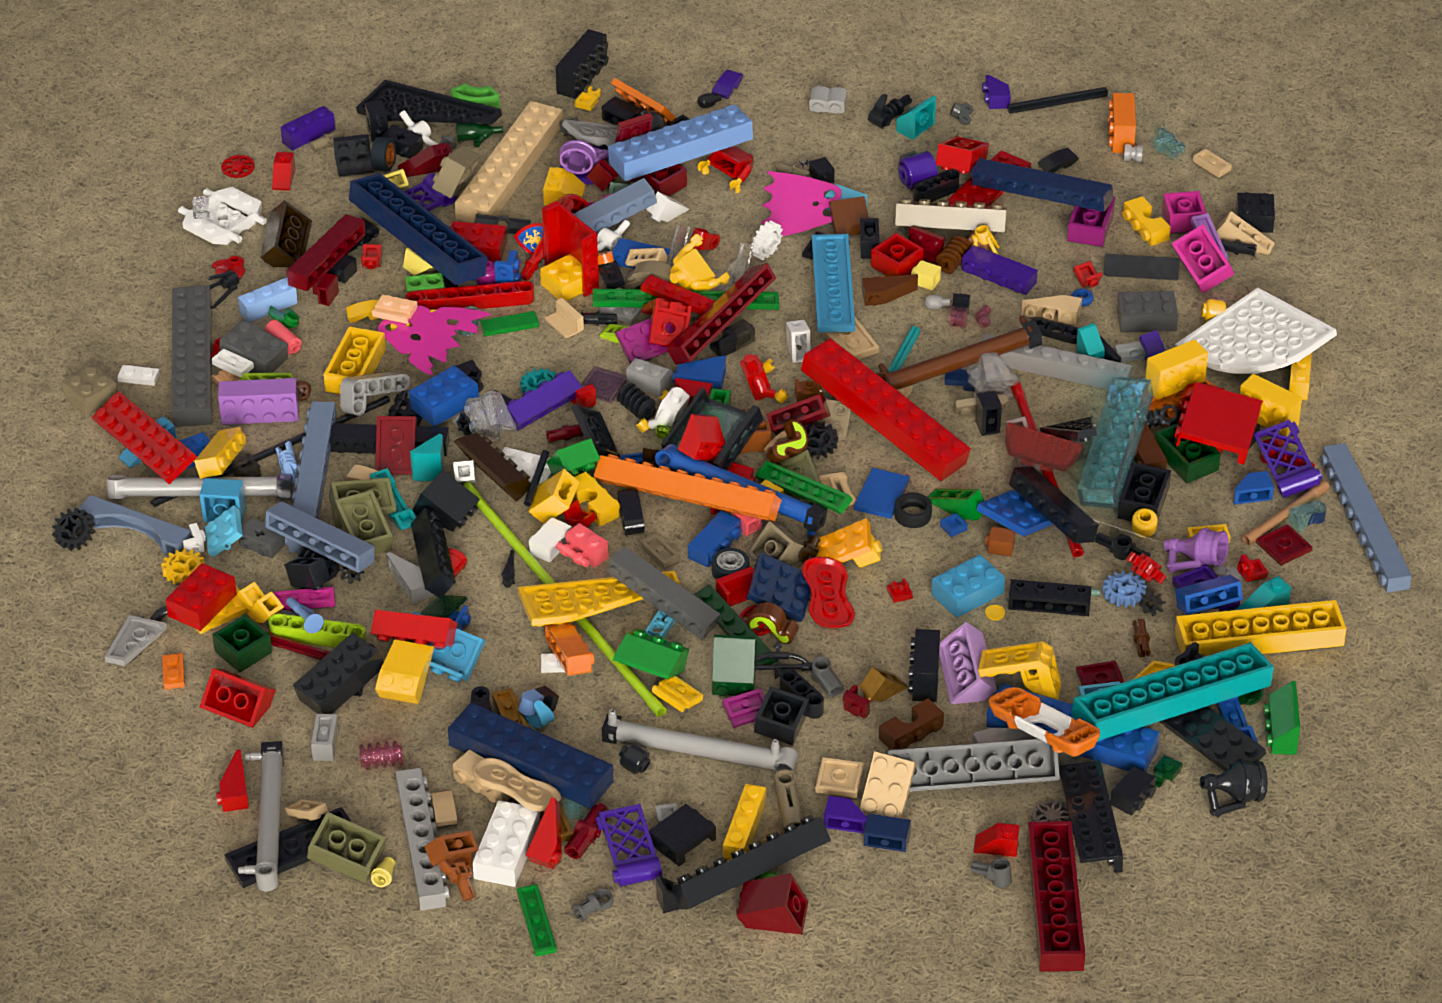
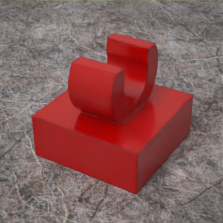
[887,578,913,603]

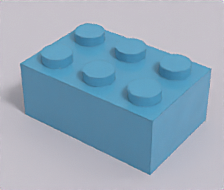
[932,554,1005,618]

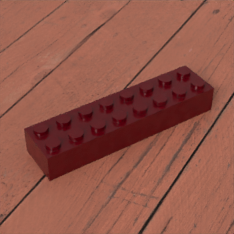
[1027,821,1085,972]

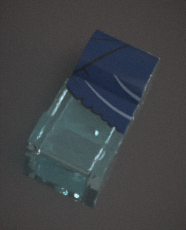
[1288,501,1327,533]

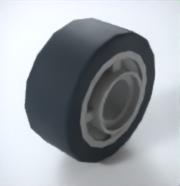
[712,548,750,579]

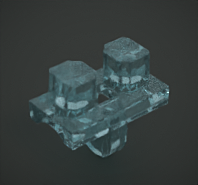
[1153,128,1186,160]

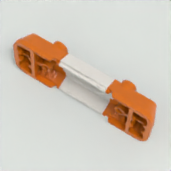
[989,687,1100,756]

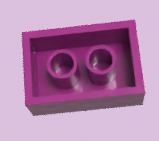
[1067,196,1116,247]

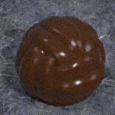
[296,381,311,401]

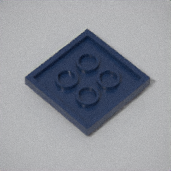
[746,552,811,622]

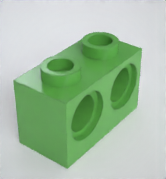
[405,273,444,293]

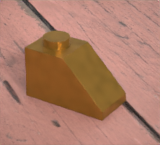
[859,667,908,702]

